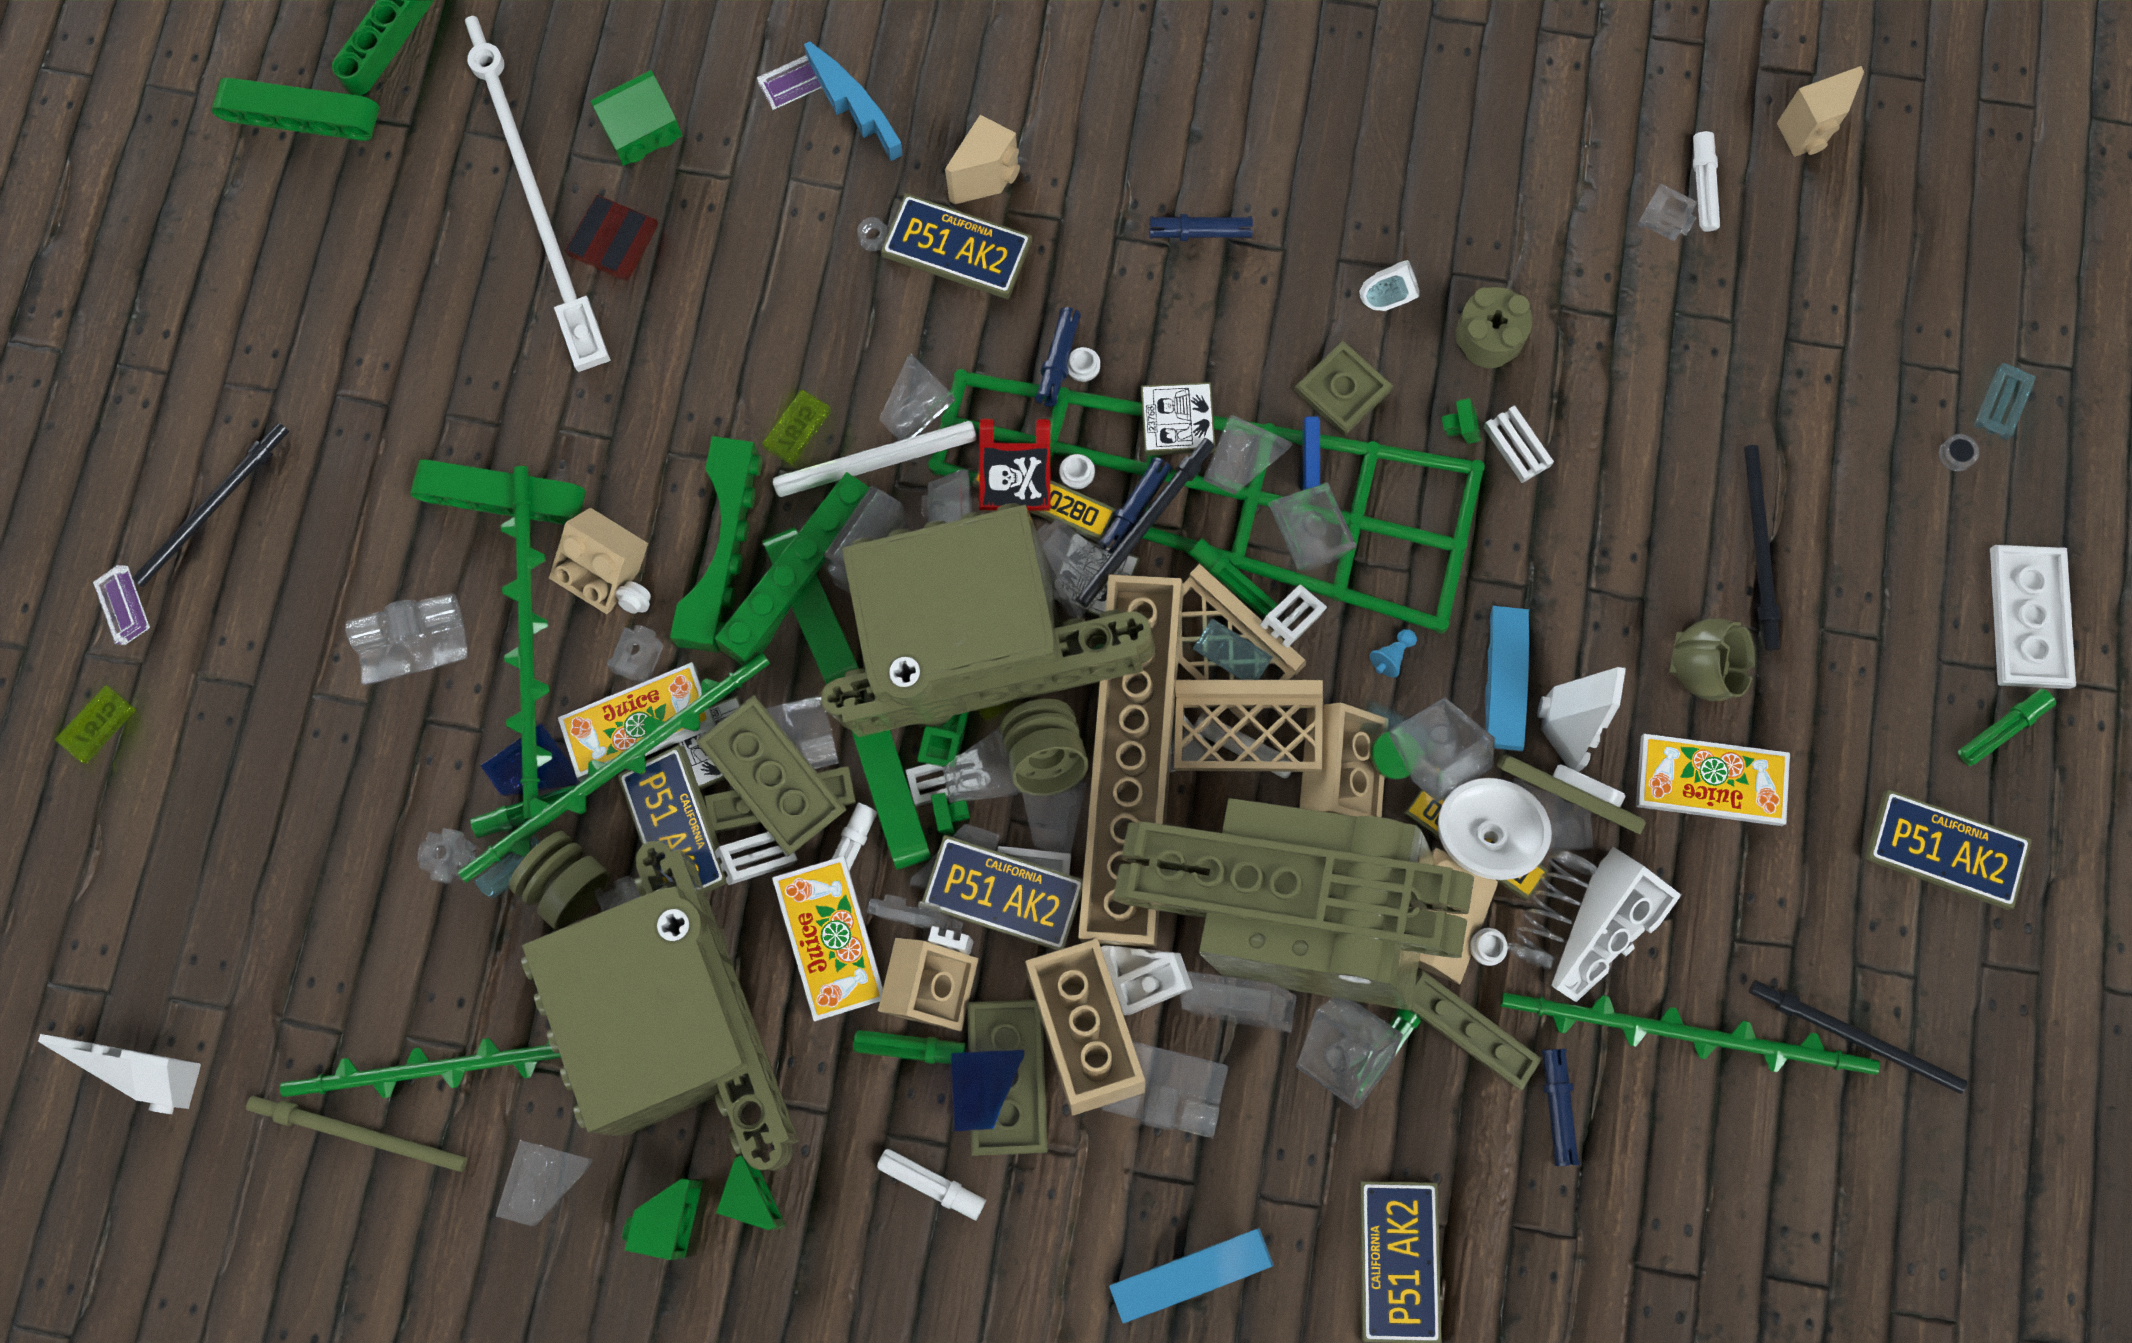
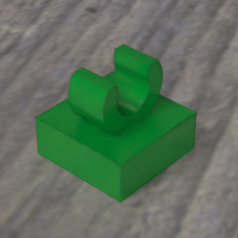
[1441,398,1481,444]
[931,792,970,837]

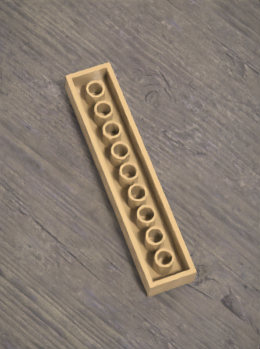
[1078,575,1184,948]

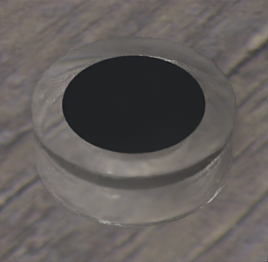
[1939,434,1979,471]

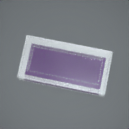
[757,56,822,110]
[93,565,150,645]

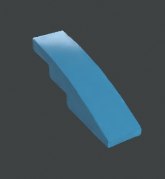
[804,42,903,161]
[1485,606,1529,751]
[1109,1228,1274,1323]

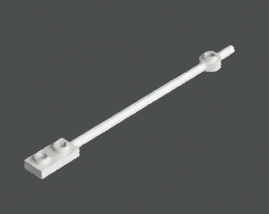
[465,16,611,372]

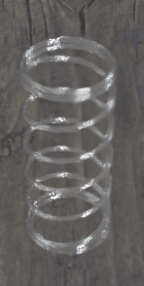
[1507,849,1597,969]

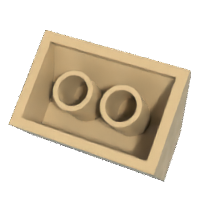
[1300,702,1388,817]
[1418,848,1498,985]

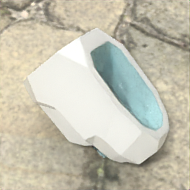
[1359,260,1419,311]

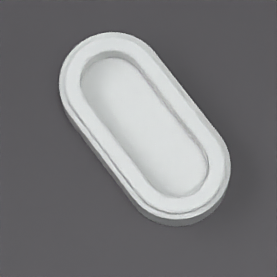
[1553,764,1626,807]

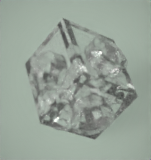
[417,828,477,884]

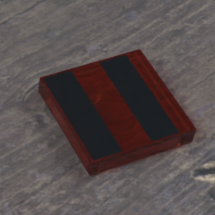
[565,194,659,282]

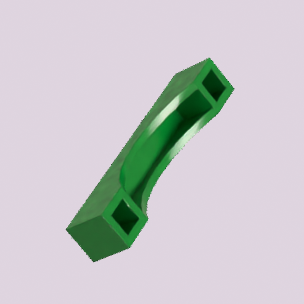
[670,436,762,653]
[715,472,878,666]

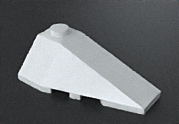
[1537,667,1626,772]
[1551,847,1681,1002]
[38,1034,201,1114]

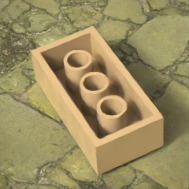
[1025,938,1145,1116]

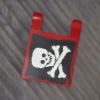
[979,418,1051,511]

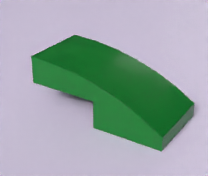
[917,711,970,770]

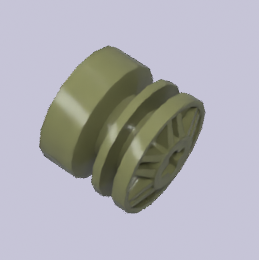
[1000,699,1088,796]
[509,831,611,931]

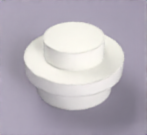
[1066,347,1100,382]
[1059,454,1095,489]
[615,581,651,614]
[1470,928,1508,966]

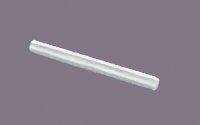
[773,421,976,497]

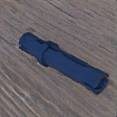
[1149,214,1253,241]
[1035,307,1081,407]
[1098,457,1173,554]
[1541,1049,1580,1166]

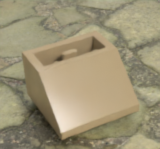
[549,508,648,614]

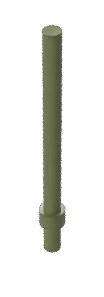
[246,1096,468,1172]

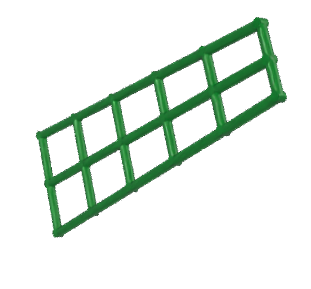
[928,369,1485,634]

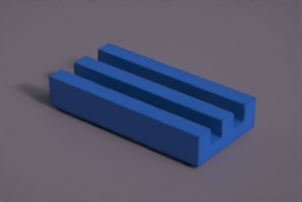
[1303,416,1320,490]

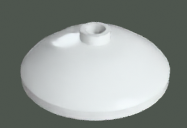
[1438,778,1552,880]

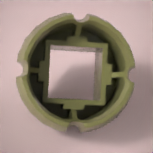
[1669,618,1755,701]

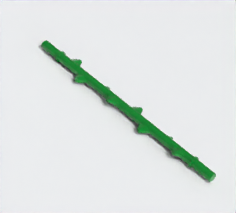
[501,466,552,820]
[457,652,770,883]
[1500,992,1880,1075]
[280,1038,561,1098]

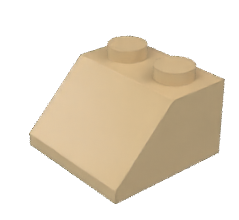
[1777,66,1864,157]
[945,115,1020,204]
[878,938,979,1031]

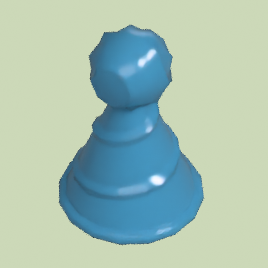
[1370,629,1417,678]

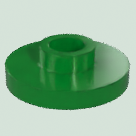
[1371,730,1419,780]

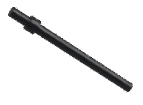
[132,422,290,587]
[1076,438,1215,608]
[1744,445,1781,651]
[1749,980,1967,1094]

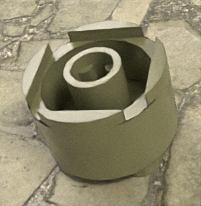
[1455,287,1532,368]

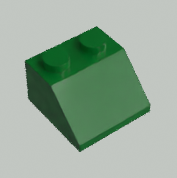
[590,70,682,166]
[622,1178,703,1260]

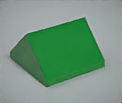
[716,1155,787,1230]

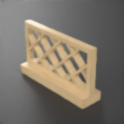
[1178,564,1306,726]
[1174,680,1323,772]

